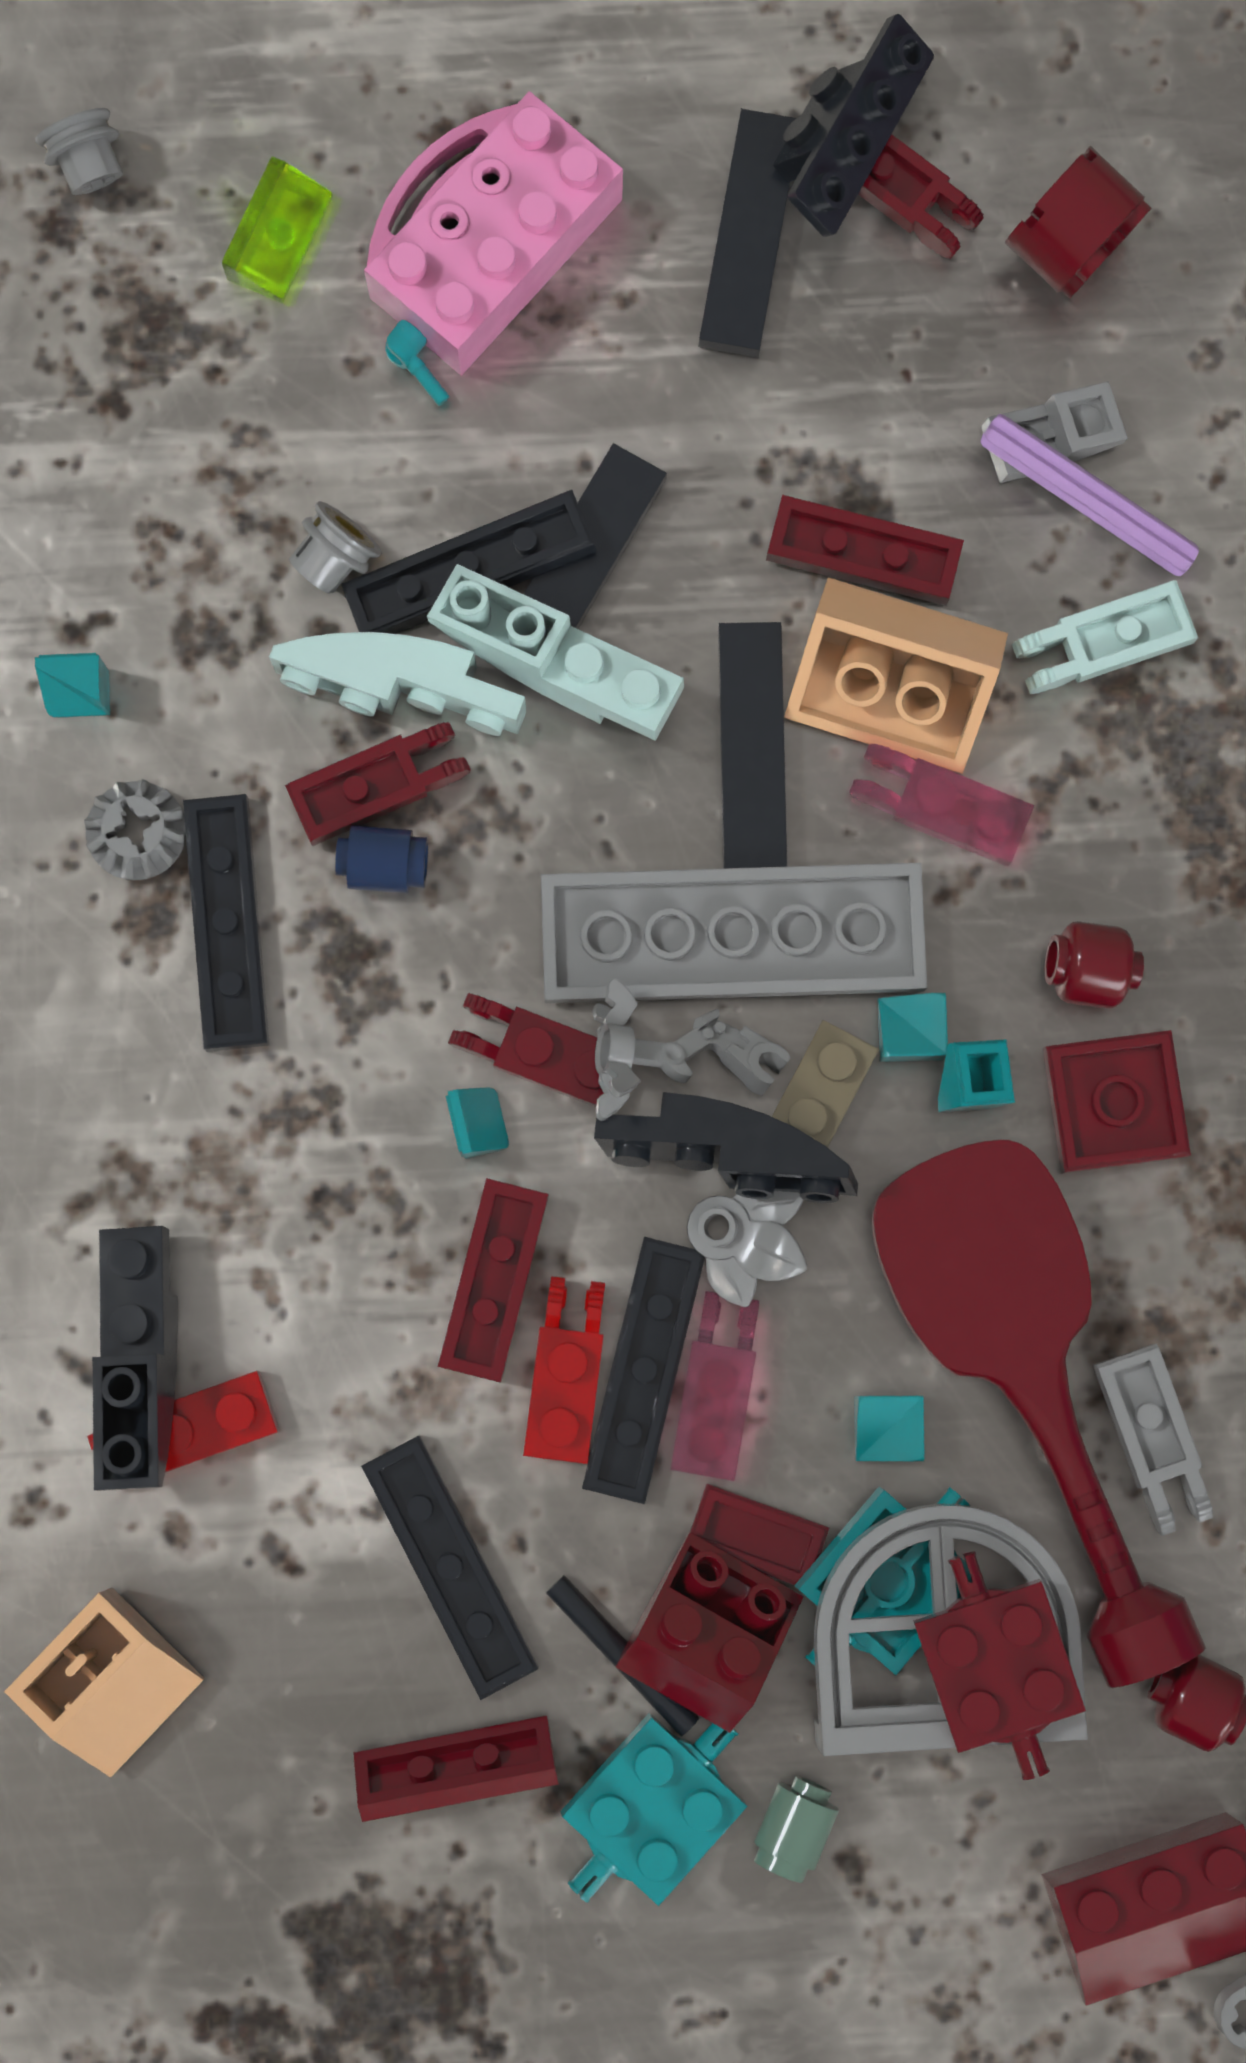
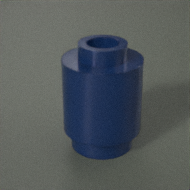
[335,826,428,893]

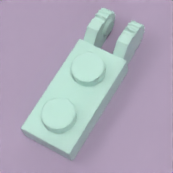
[1012,580,1198,694]

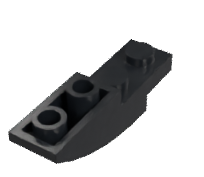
[594,1092,858,1203]
[92,1226,178,1491]

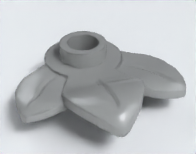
[687,1191,807,1307]

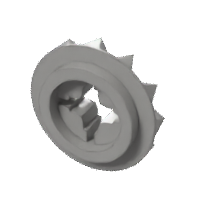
[84,779,186,880]

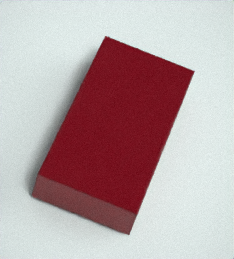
[689,1483,829,1585]

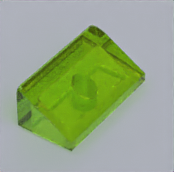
[222,156,333,303]

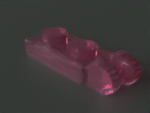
[849,743,1035,866]
[670,1291,759,1481]

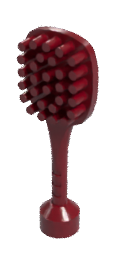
[871,1139,1206,1688]

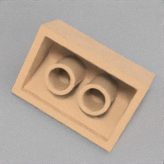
[784,577,1008,774]

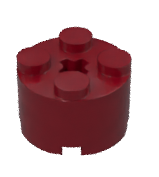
[1004,146,1152,299]

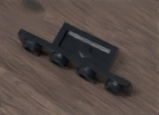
[772,14,934,237]

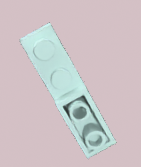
[427,564,684,741]
[269,632,526,736]

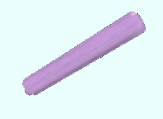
[980,414,1199,576]

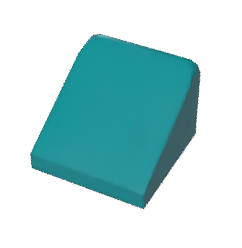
[445,1087,509,1159]

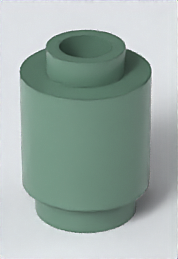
[754,1776,839,1883]

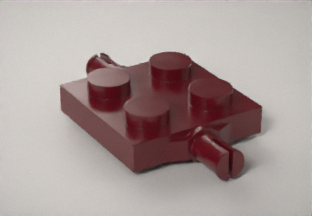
[913,1551,1086,1780]

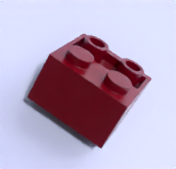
[615,1532,804,1733]

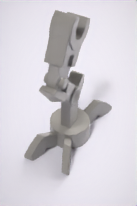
[592,978,791,1121]

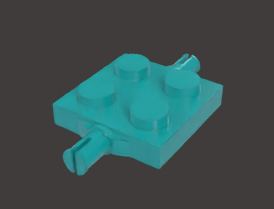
[794,1487,971,1675]
[560,1713,748,1906]

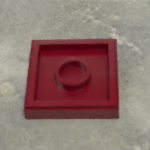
[1043,1030,1191,1174]

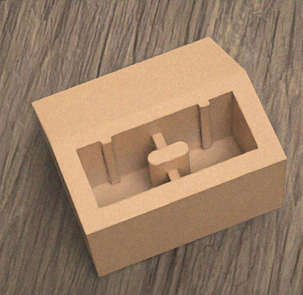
[4,1587,205,1777]

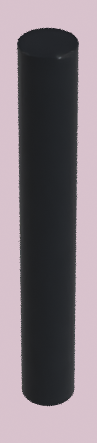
[546,1575,700,1737]

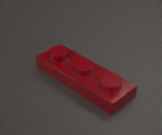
[766,495,964,606]
[438,1178,549,1383]
[353,1715,558,1822]

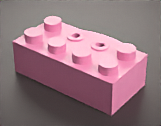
[364,91,623,376]

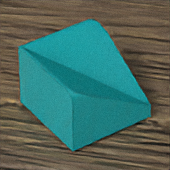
[35,653,110,717]
[877,993,948,1062]
[938,1039,1015,1113]
[854,1396,925,1462]

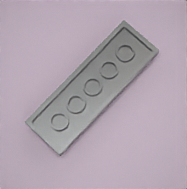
[541,863,927,1003]

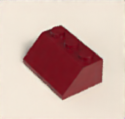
[1041,1812,1246,2006]

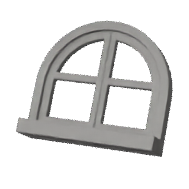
[814,1504,1088,1756]

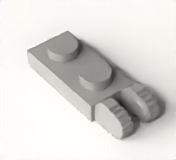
[1093,1344,1214,1536]

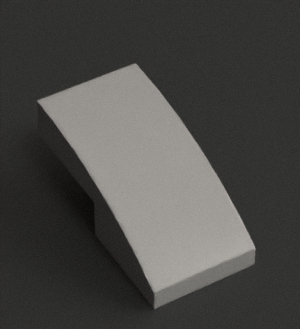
[981,381,1128,483]

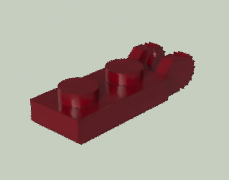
[858,134,984,259]
[285,722,471,846]
[448,993,604,1107]

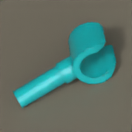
[385,320,450,406]

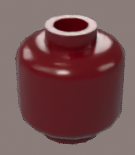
[1044,921,1144,1008]
[1147,1655,1246,1752]

